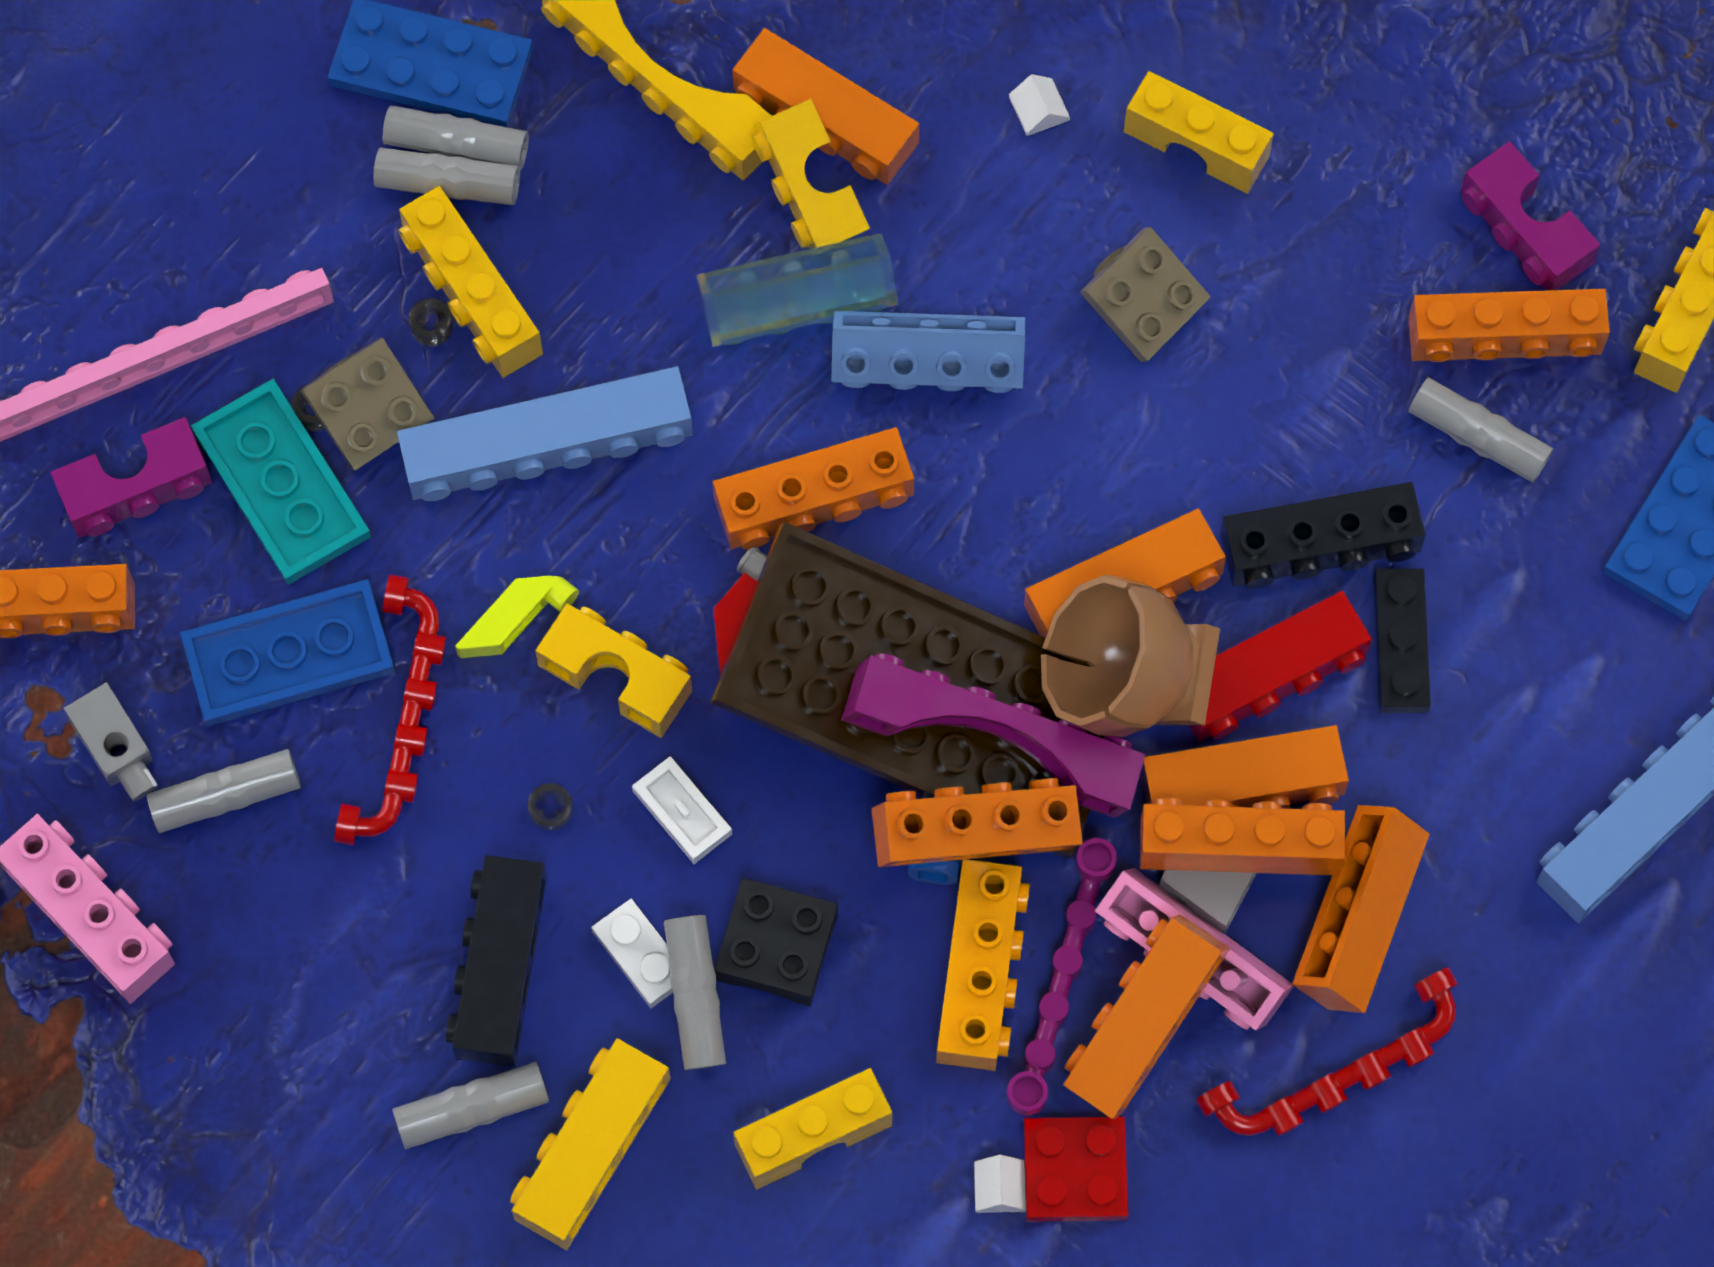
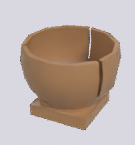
[1041,575,1220,737]

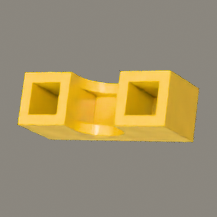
[1124,71,1274,194]
[751,98,870,254]
[535,603,693,738]
[733,1068,893,1190]

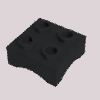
[714,878,838,1007]

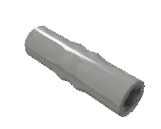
[382,105,529,170]
[373,148,520,206]
[1408,377,1554,483]
[146,749,301,833]
[664,915,726,1070]
[392,1062,549,1149]

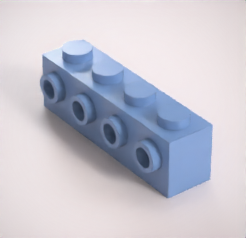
[831,311,1025,393]

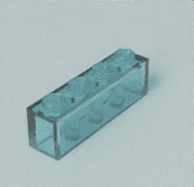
[696,233,898,347]

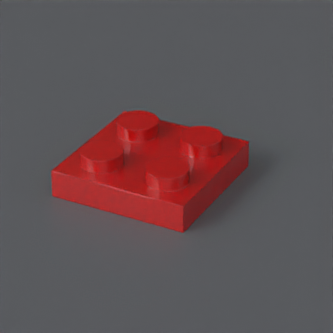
[1024,1117,1128,1222]

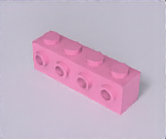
[0,813,175,1004]
[1095,868,1294,1030]

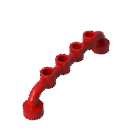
[334,574,447,846]
[1196,967,1458,1136]

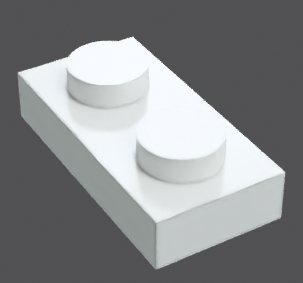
[632,756,732,864]
[591,899,673,1008]

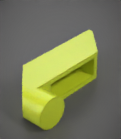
[455,576,579,658]

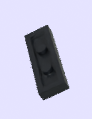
[1374,569,1431,713]

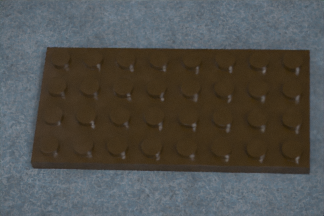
[710,522,1117,859]

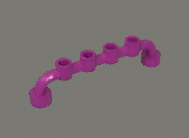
[1007,838,1117,1115]

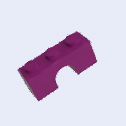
[1460,141,1601,291]
[50,417,213,538]

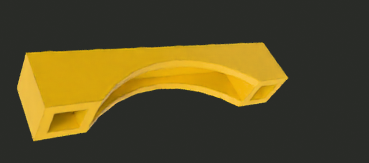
[541,0,771,181]

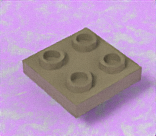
[1080,227,1211,362]
[300,338,434,471]

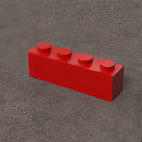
[1189,590,1372,742]

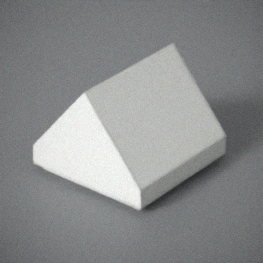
[1009,74,1070,136]
[974,1155,1026,1213]

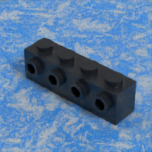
[1220,482,1426,589]
[446,855,547,1067]

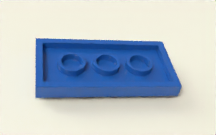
[327,0,534,128]
[1602,414,1714,622]
[180,579,395,727]

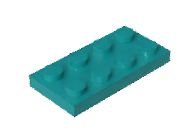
[190,379,371,585]

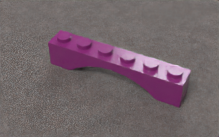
[841,653,1145,818]

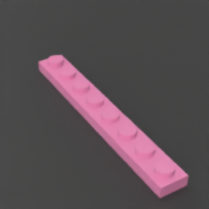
[0,268,334,442]

